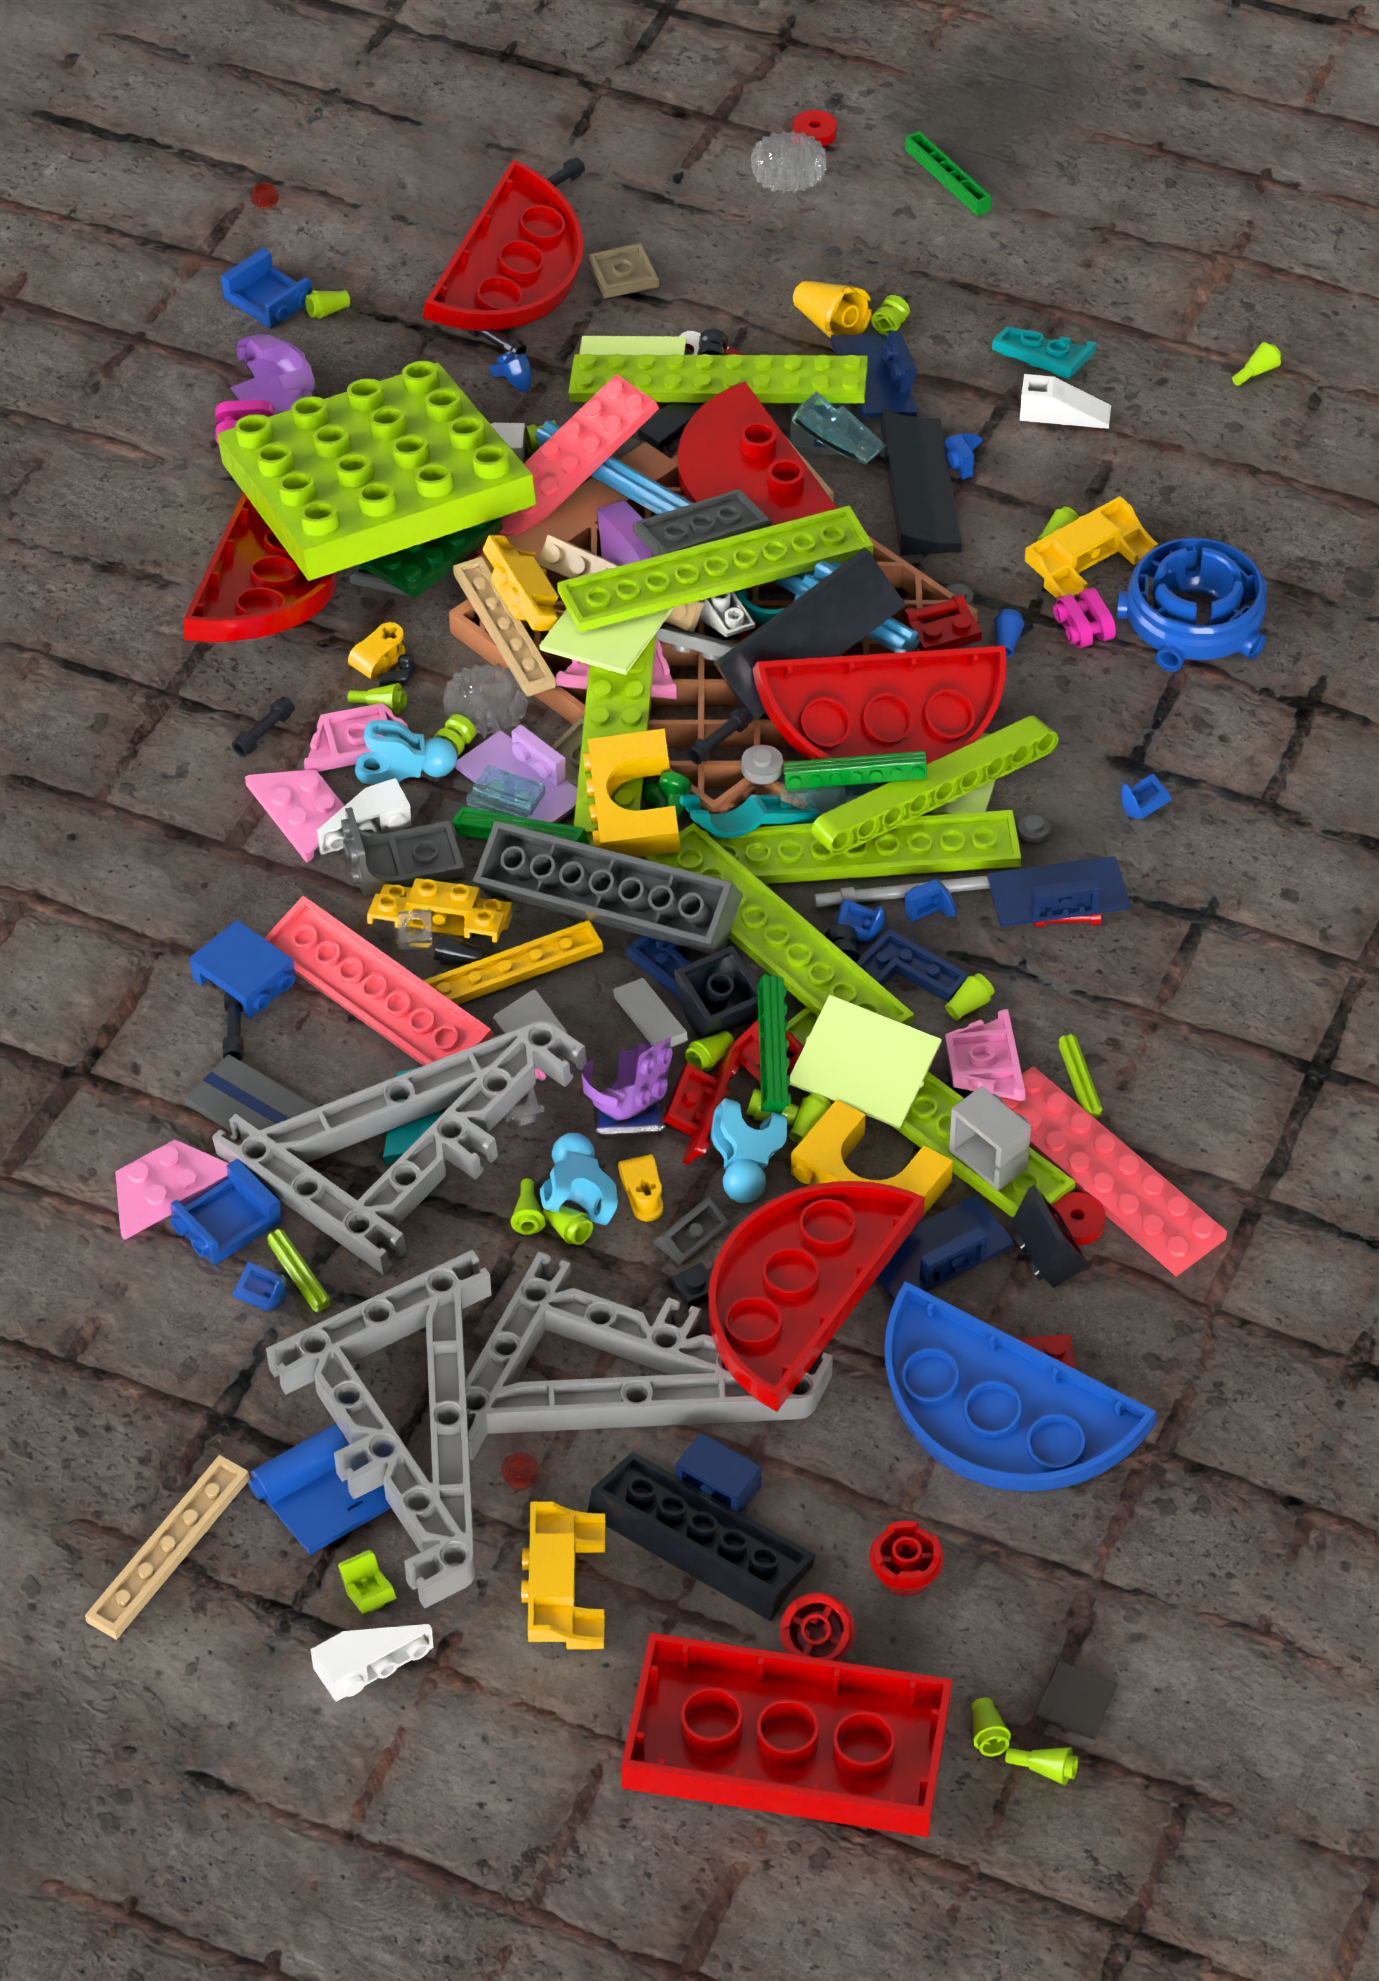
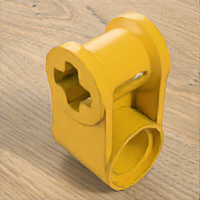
[348,622,406,681]
[618,1154,664,1222]

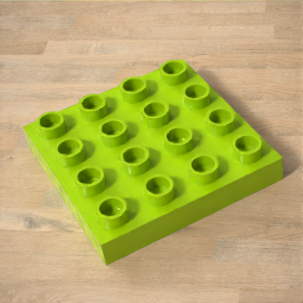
[217,361,536,581]

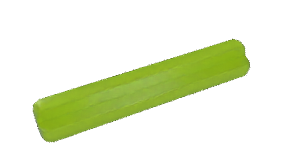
[1058,1034,1102,1118]
[267,1229,330,1313]

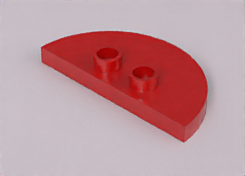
[422,159,583,331]
[678,382,838,526]
[184,492,338,642]
[752,646,1007,784]
[708,1181,925,1412]

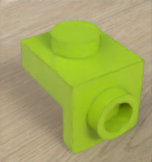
[338,1550,396,1614]

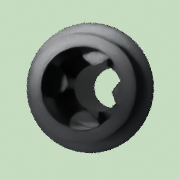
[433,932,484,965]

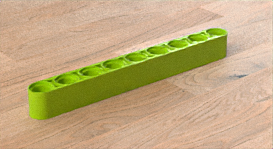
[811,716,1059,855]

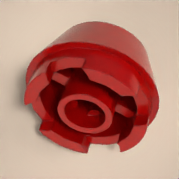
[869,1520,944,1596]
[779,1593,855,1662]

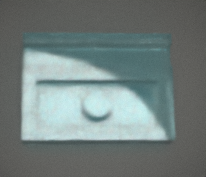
[466,765,546,818]

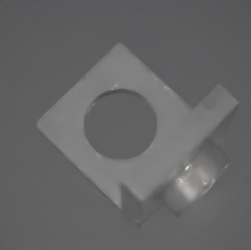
[393,909,432,950]
[499,1087,545,1126]

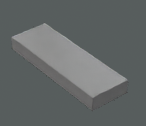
[613,978,688,1047]

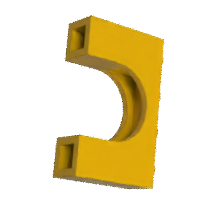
[583,728,681,857]
[791,1099,953,1224]

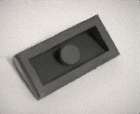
[652,1197,731,1265]

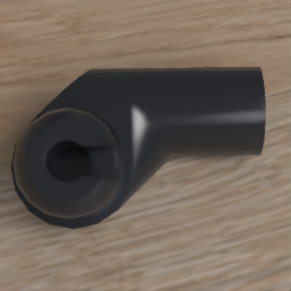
[377,653,417,687]

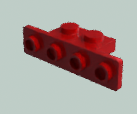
[662,1046,740,1165]

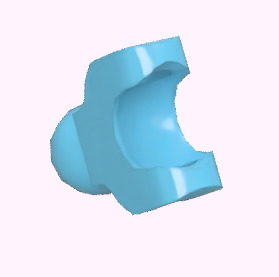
[355,720,457,785]
[711,1098,787,1204]
[540,1133,618,1226]

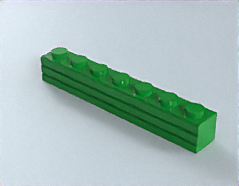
[905,130,992,216]
[784,751,927,790]
[453,807,589,845]
[757,974,791,1114]

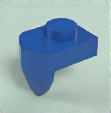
[488,351,532,393]
[945,433,982,479]
[1121,774,1172,819]
[904,879,957,923]
[834,899,885,943]
[232,1261,287,1311]

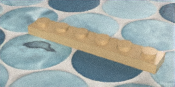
[538,535,705,632]
[453,557,556,697]
[85,1455,250,1640]

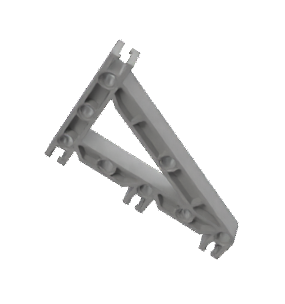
[212,1021,587,1275]
[266,1249,492,1609]
[445,1252,833,1460]

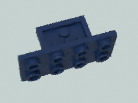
[830,331,918,418]
[987,856,1130,927]
[876,1195,1014,1302]

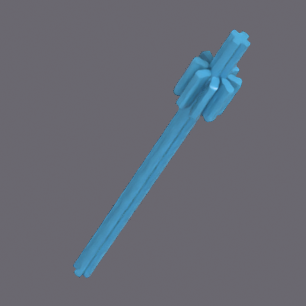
[535,421,919,653]

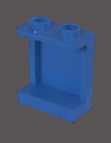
[221,248,312,329]
[189,920,296,1019]
[170,1159,282,1265]

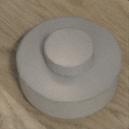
[741,745,783,784]

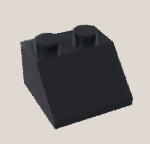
[674,945,758,1039]
[1012,1185,1089,1288]

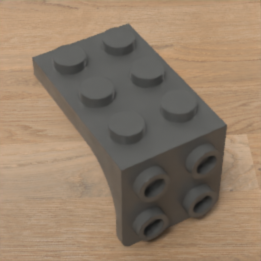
[341,807,465,896]

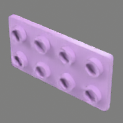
[455,725,577,823]

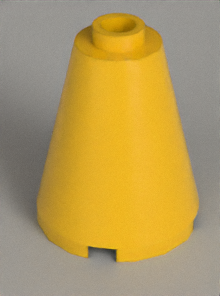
[793,281,872,339]

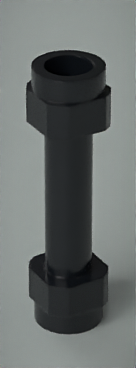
[547,157,585,187]
[468,329,527,354]
[232,696,295,757]
[687,706,753,764]
[223,991,244,1061]

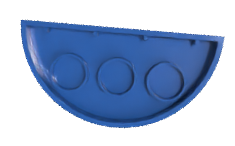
[884,1281,1157,1492]

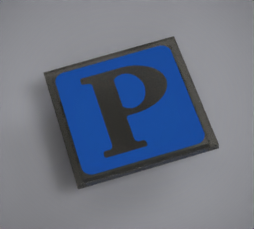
[593,1104,665,1141]

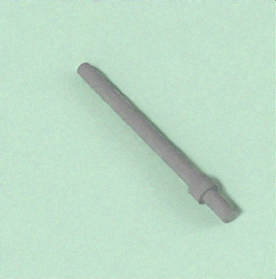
[814,876,989,907]

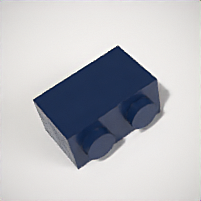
[676,1432,761,1513]

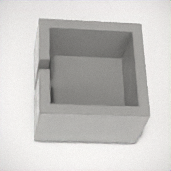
[949,1086,1031,1191]

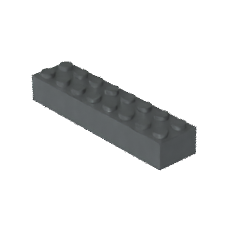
[473,821,743,954]

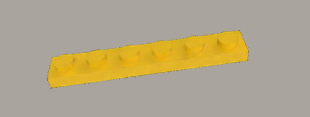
[423,920,603,1005]

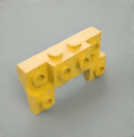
[1025,496,1158,599]
[482,535,565,632]
[367,878,512,943]
[521,1502,605,1649]

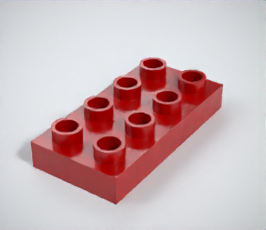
[621,1632,952,1838]

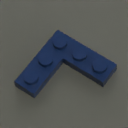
[856,929,970,1002]
[627,936,691,1000]

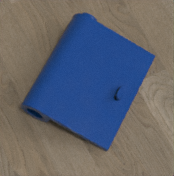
[248,1423,391,1555]

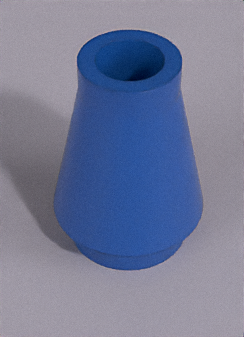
[994,609,1025,657]

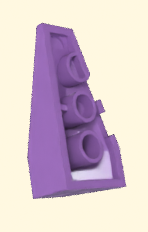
[597,500,655,565]

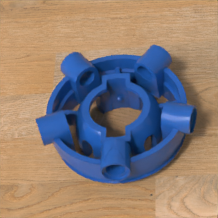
[1117,538,1267,672]

